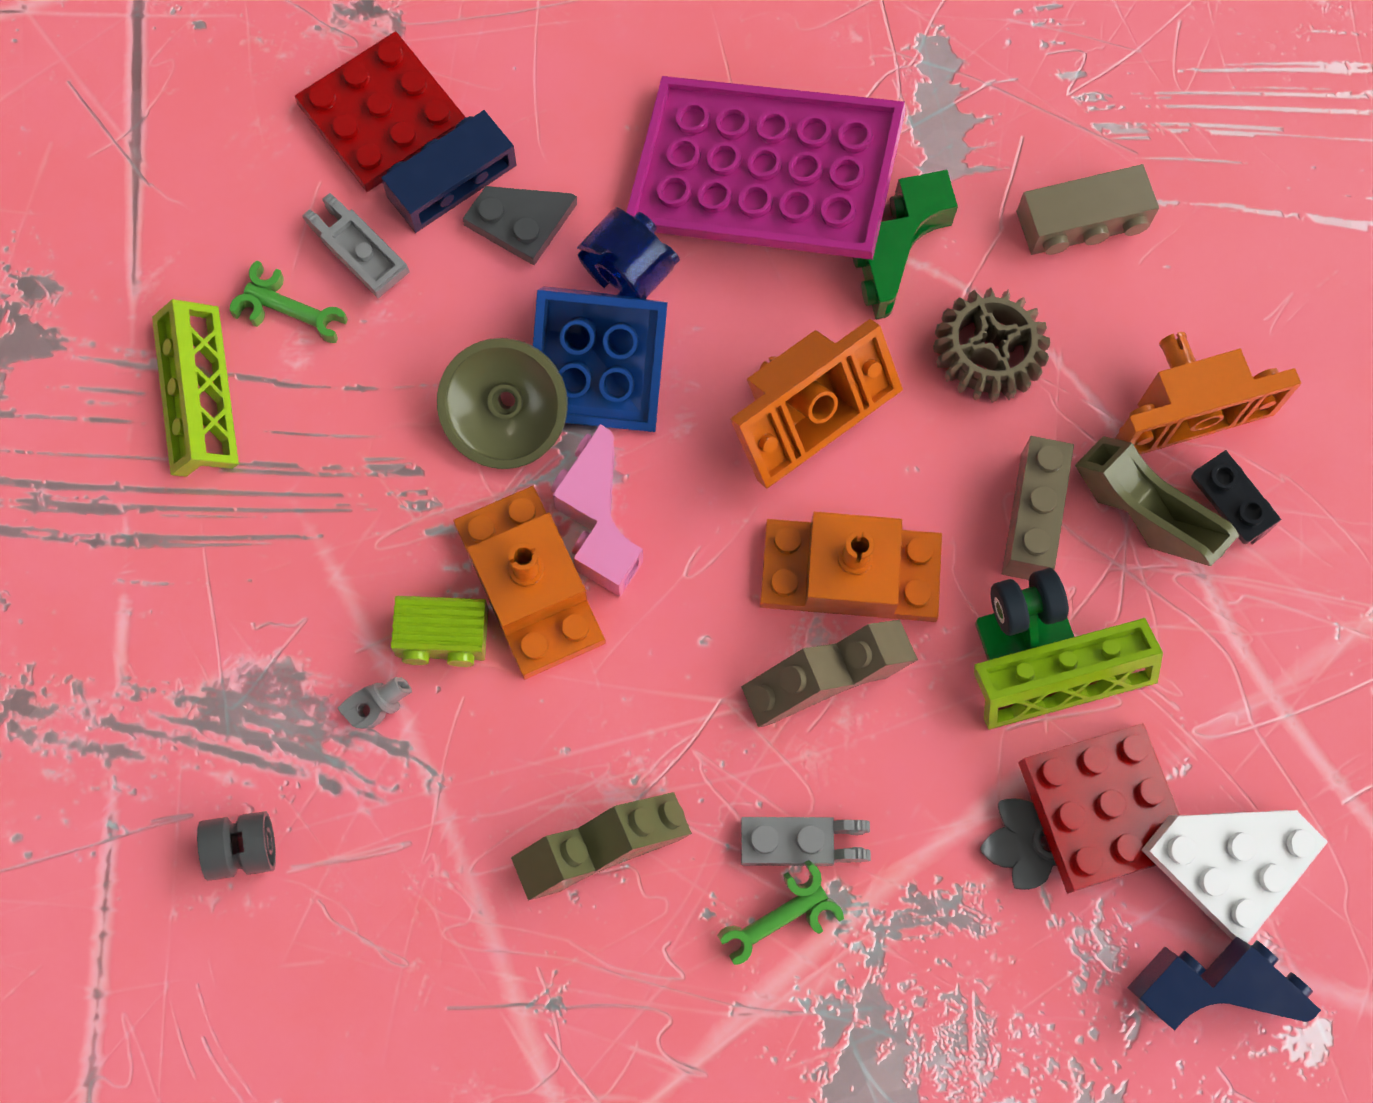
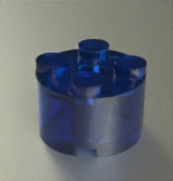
[577,207,680,299]

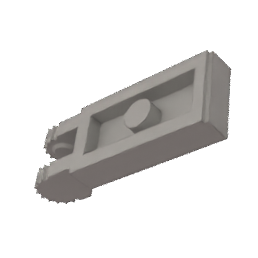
[302,193,410,298]
[741,817,871,866]

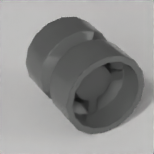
[197,811,276,881]

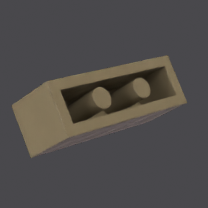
[1016,164,1159,255]
[1001,436,1074,580]

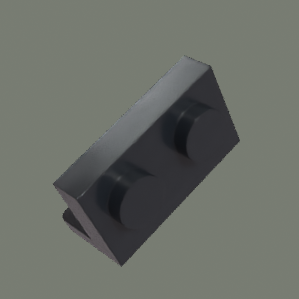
[1191,450,1282,545]

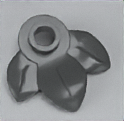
[980,798,1056,890]

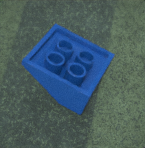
[533,286,668,432]

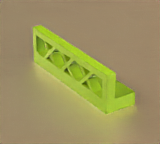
[152,299,239,477]
[974,618,1163,730]

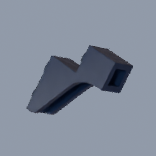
[1127,936,1321,1031]

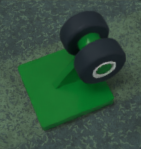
[975,568,1074,660]

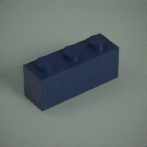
[381,110,517,233]

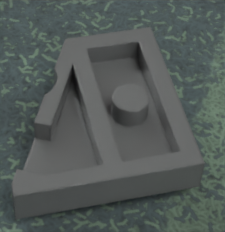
[463,186,577,266]

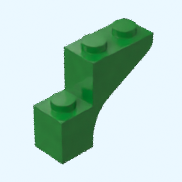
[852,170,958,320]

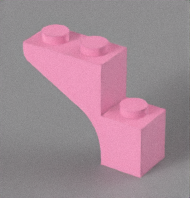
[551,424,643,597]

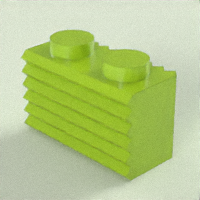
[391,596,489,667]

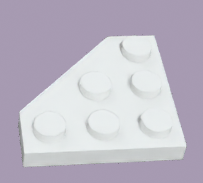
[1142,810,1328,943]

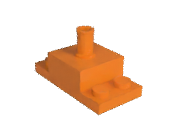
[730,319,903,489]
[1115,332,1302,455]
[453,485,606,680]
[760,511,942,622]

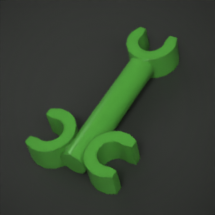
[230,261,348,343]
[717,860,844,965]

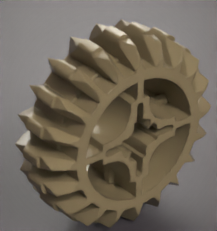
[933,287,1050,403]

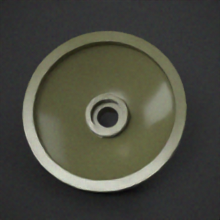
[437,338,568,469]

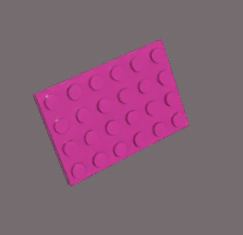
[624,76,906,260]

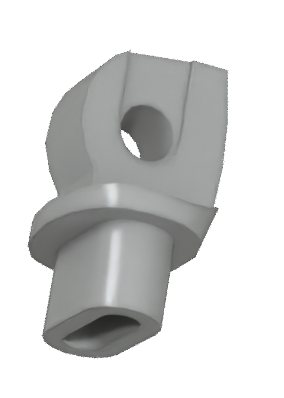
[337,677,412,729]

